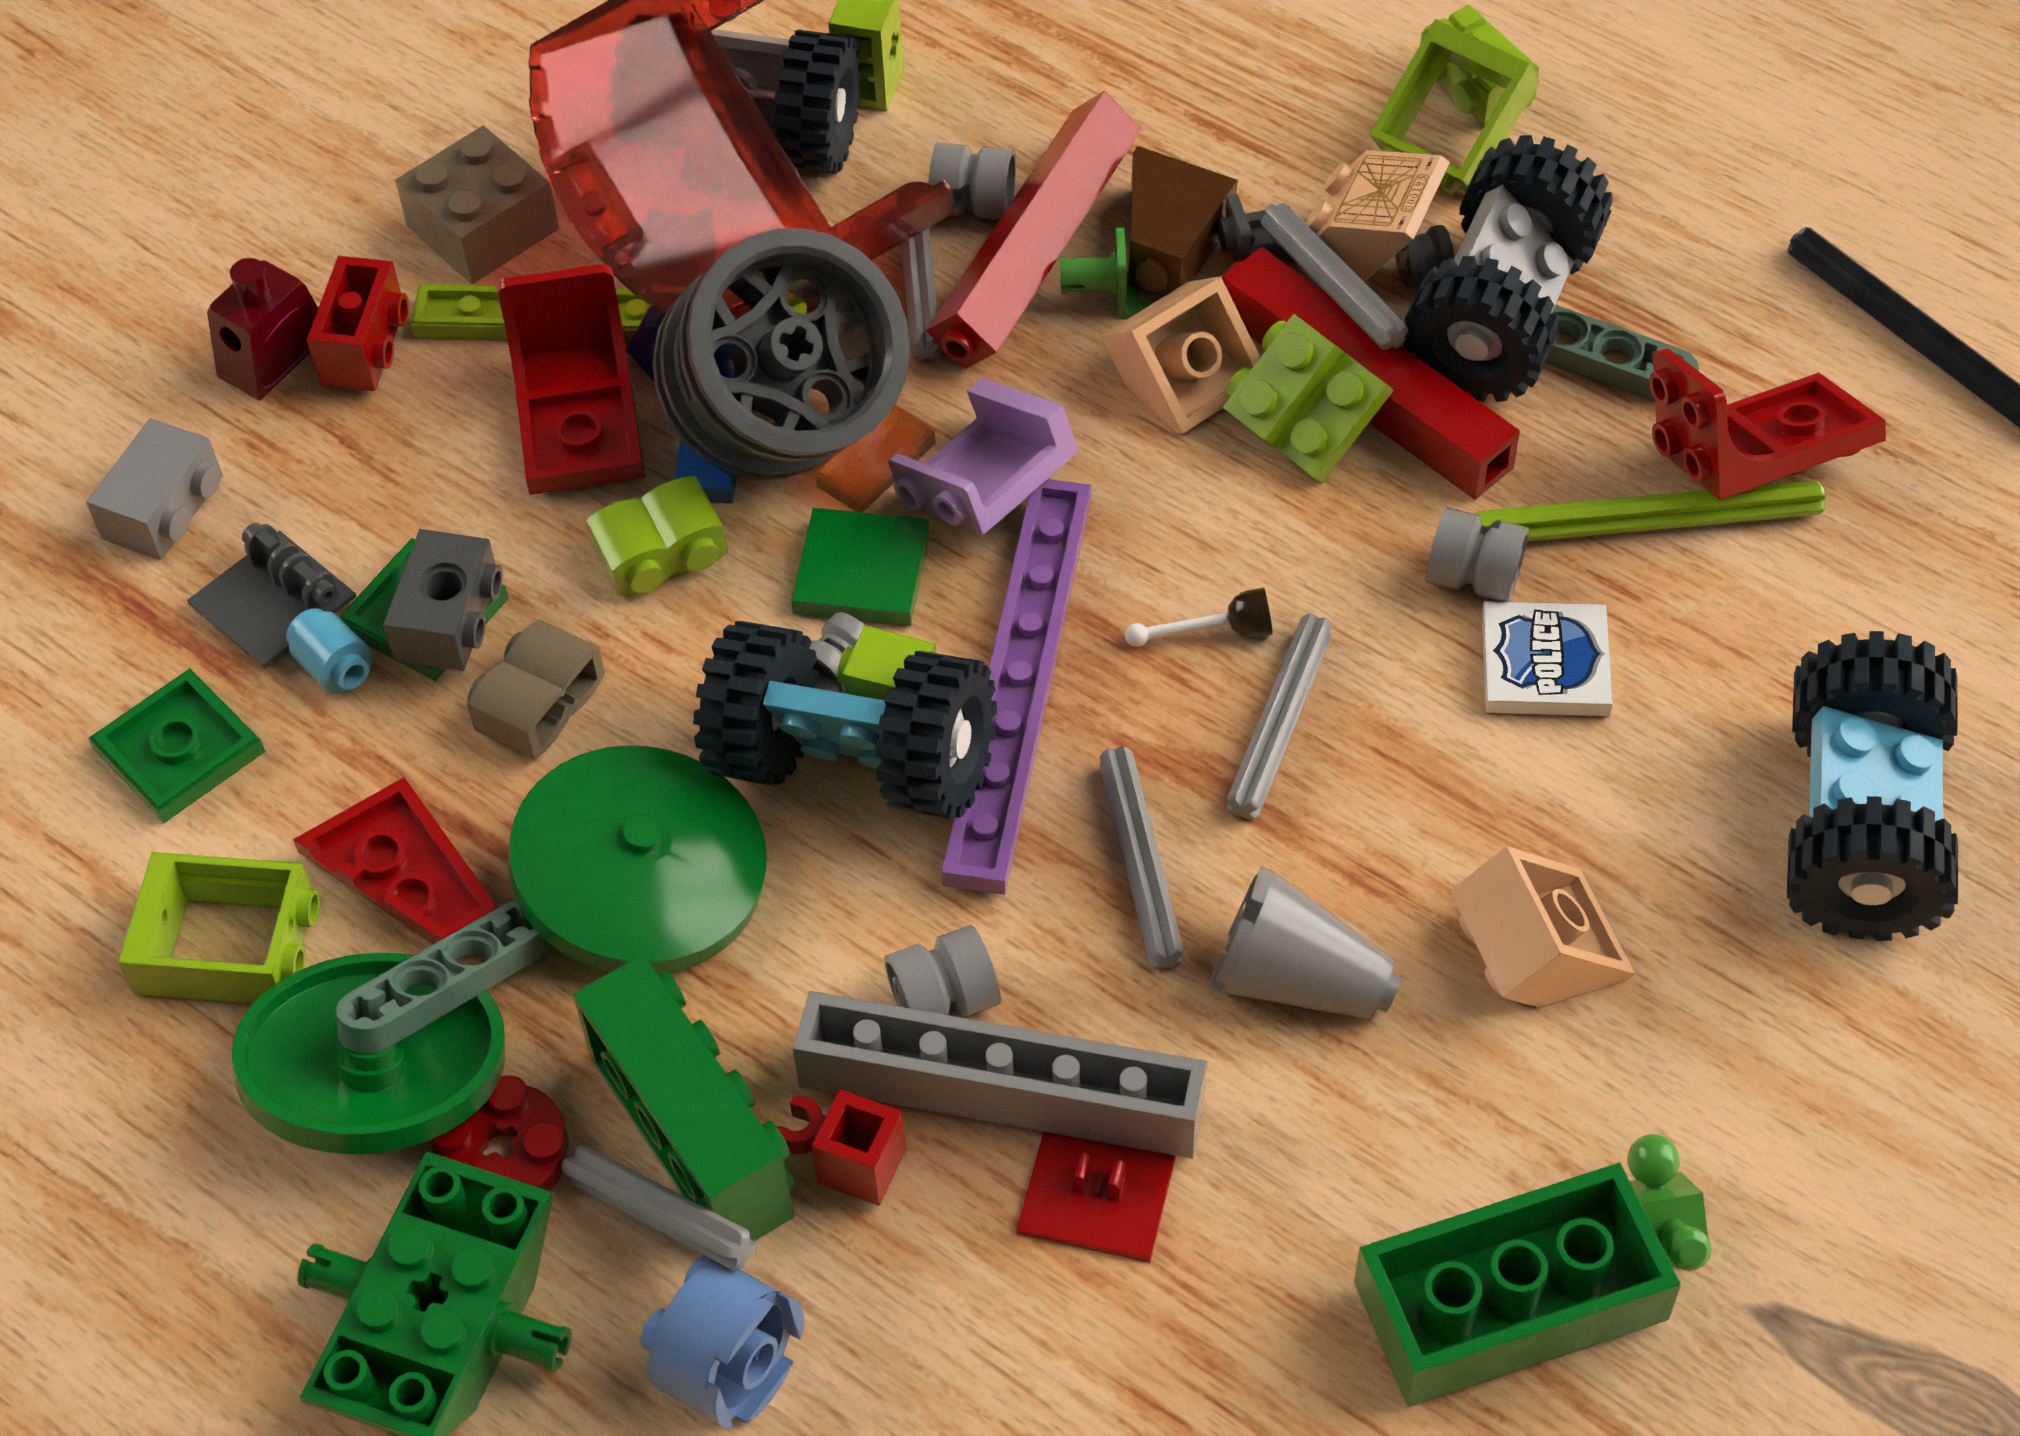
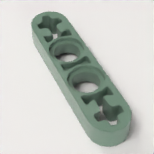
[1545,305,1699,401]
[336,901,552,1054]

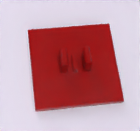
[1017,1132,1176,1263]

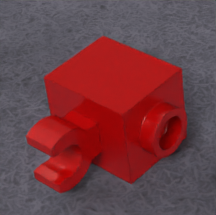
[777,1089,907,1206]

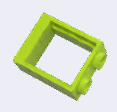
[1369,19,1540,195]
[118,852,320,1004]

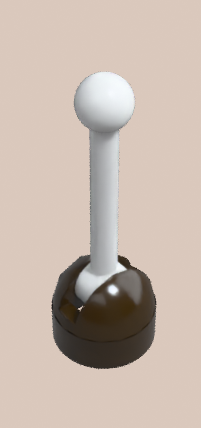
[1125,587,1273,647]

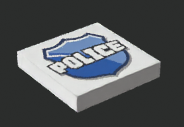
[1482,601,1613,717]

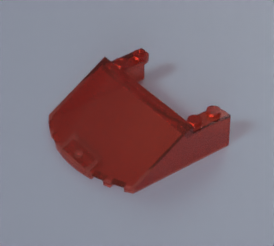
[528,0,952,319]

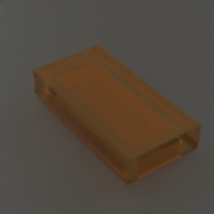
[815,406,936,512]

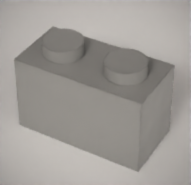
[86,418,223,560]

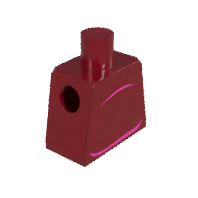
[207,258,318,401]

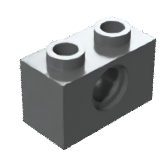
[383,529,503,671]

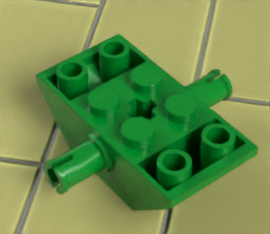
[297,1151,572,1436]

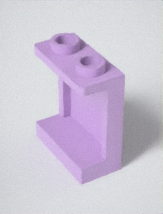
[888,378,1079,535]

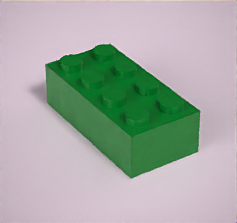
[573,954,796,1241]
[1354,1162,1681,1407]

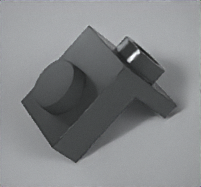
[1217,194,1295,264]

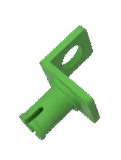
[1060,228,1151,319]

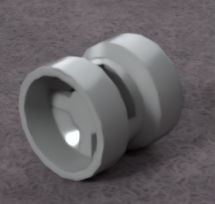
[809,612,864,693]

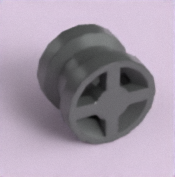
[1395,224,1455,288]

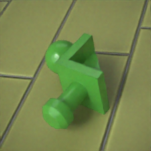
[1627,1134,1712,1271]

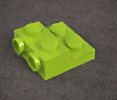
[1223,314,1394,483]

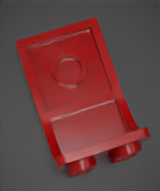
[497,264,645,495]
[1649,347,1886,500]

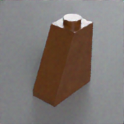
[1128,146,1238,296]

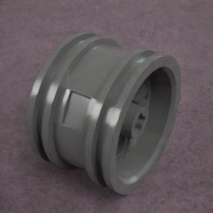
[652,228,910,480]

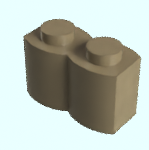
[467,619,605,759]

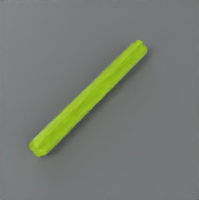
[1474,480,1826,542]

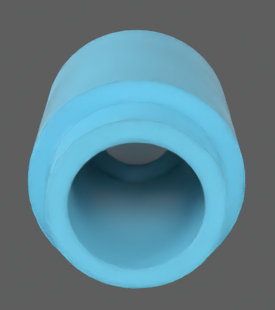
[286,608,373,694]

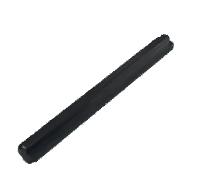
[1788,227,2020,428]

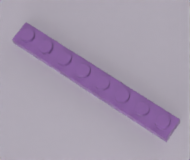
[942,479,1091,895]

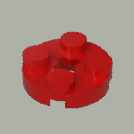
[432,1075,569,1191]

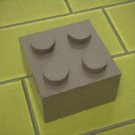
[395,125,559,284]

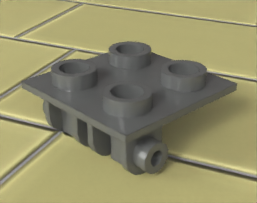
[187,523,357,668]

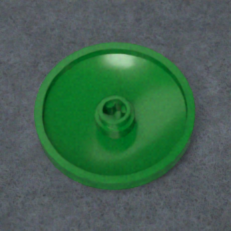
[508,746,767,975]
[232,953,506,1154]

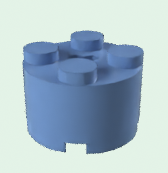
[640,1255,804,1428]

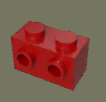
[307,256,409,391]

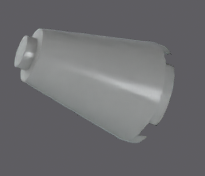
[1209,866,1401,1020]

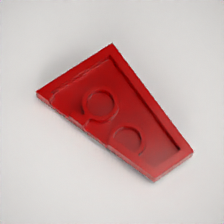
[293,777,498,945]

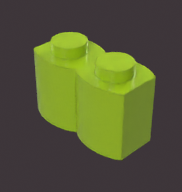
[586,476,728,596]

